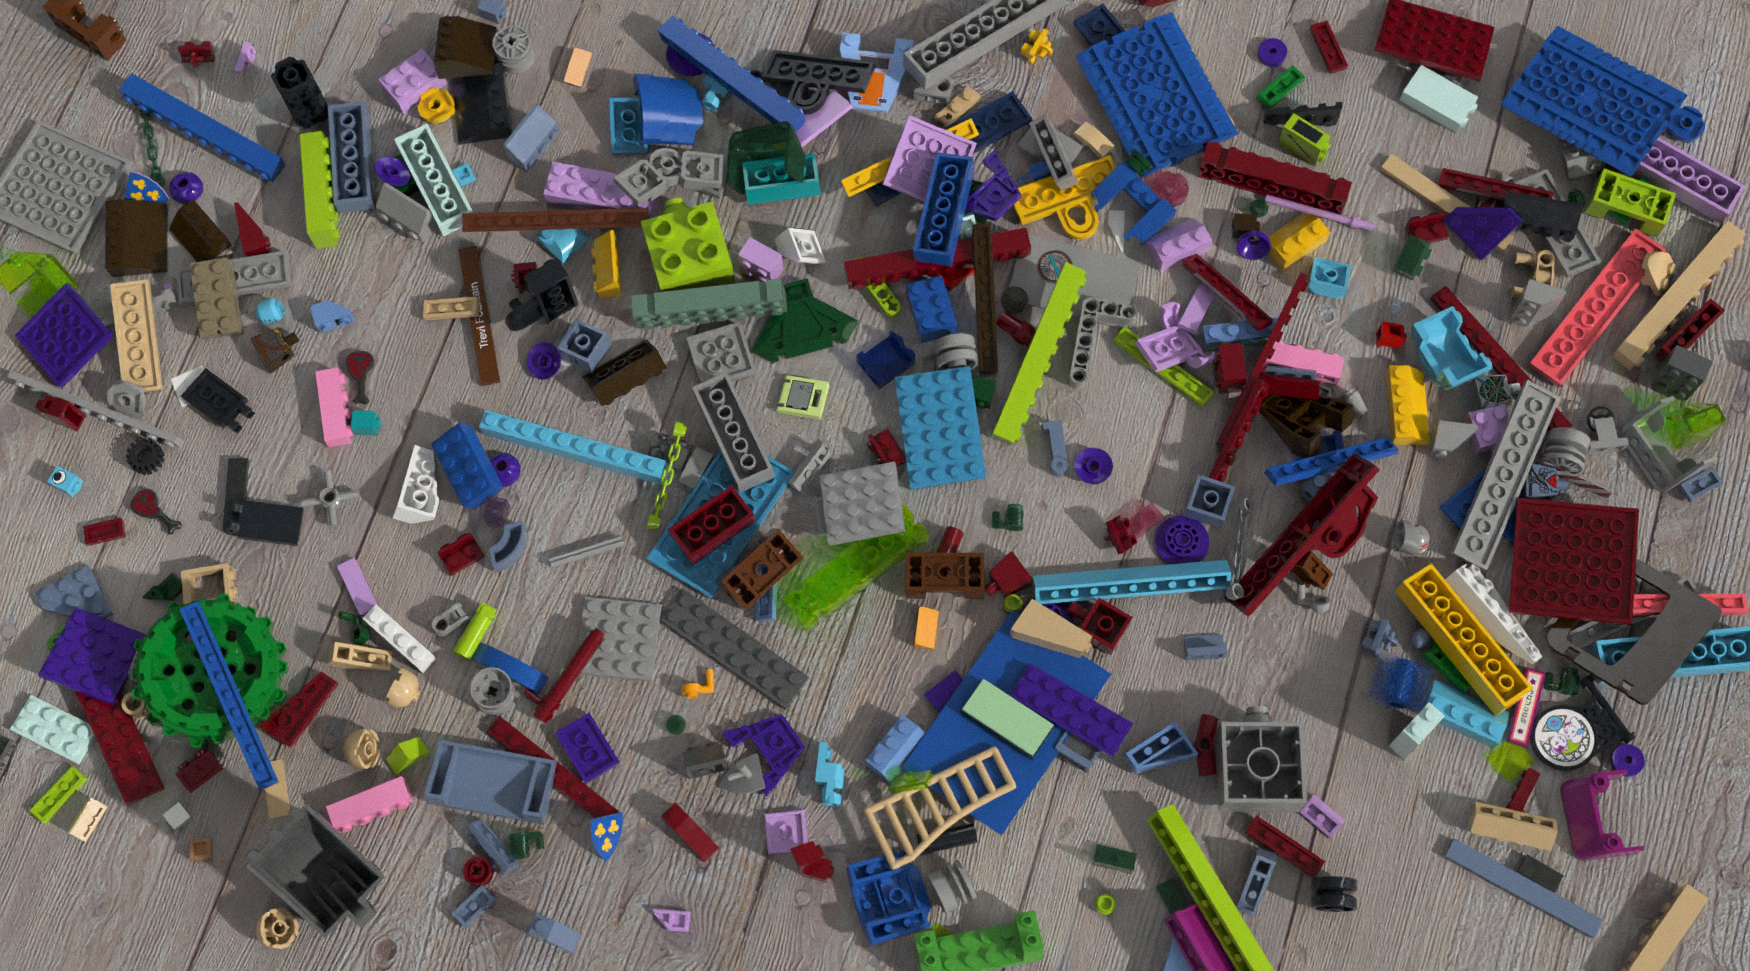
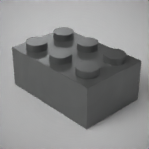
[1650,345,1713,401]

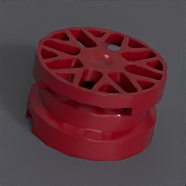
[463,857,494,887]

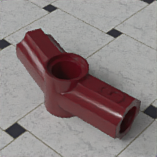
[996,311,1036,347]
[1192,714,1219,776]

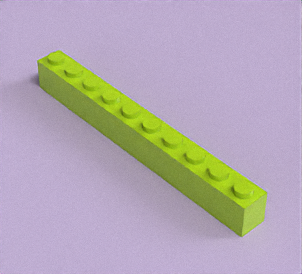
[991,262,1087,445]
[1146,804,1274,971]

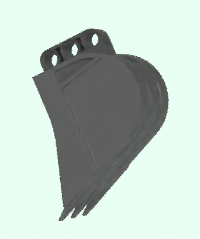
[245,804,385,938]

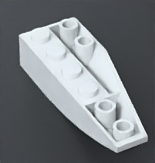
[1445,563,1542,665]

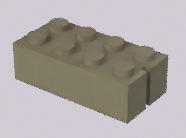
[189,258,243,340]

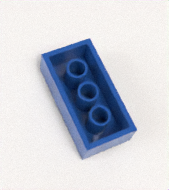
[431,423,504,509]

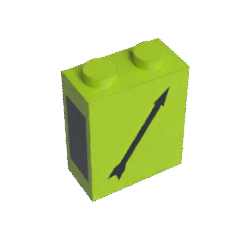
[1278,113,1331,166]

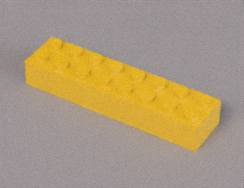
[1395,563,1533,716]

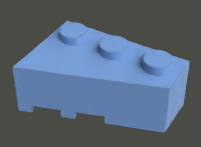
[1124,721,1199,775]

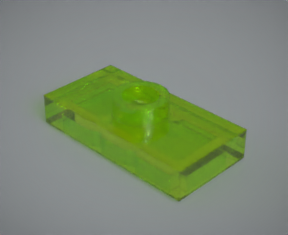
[889,770,933,793]

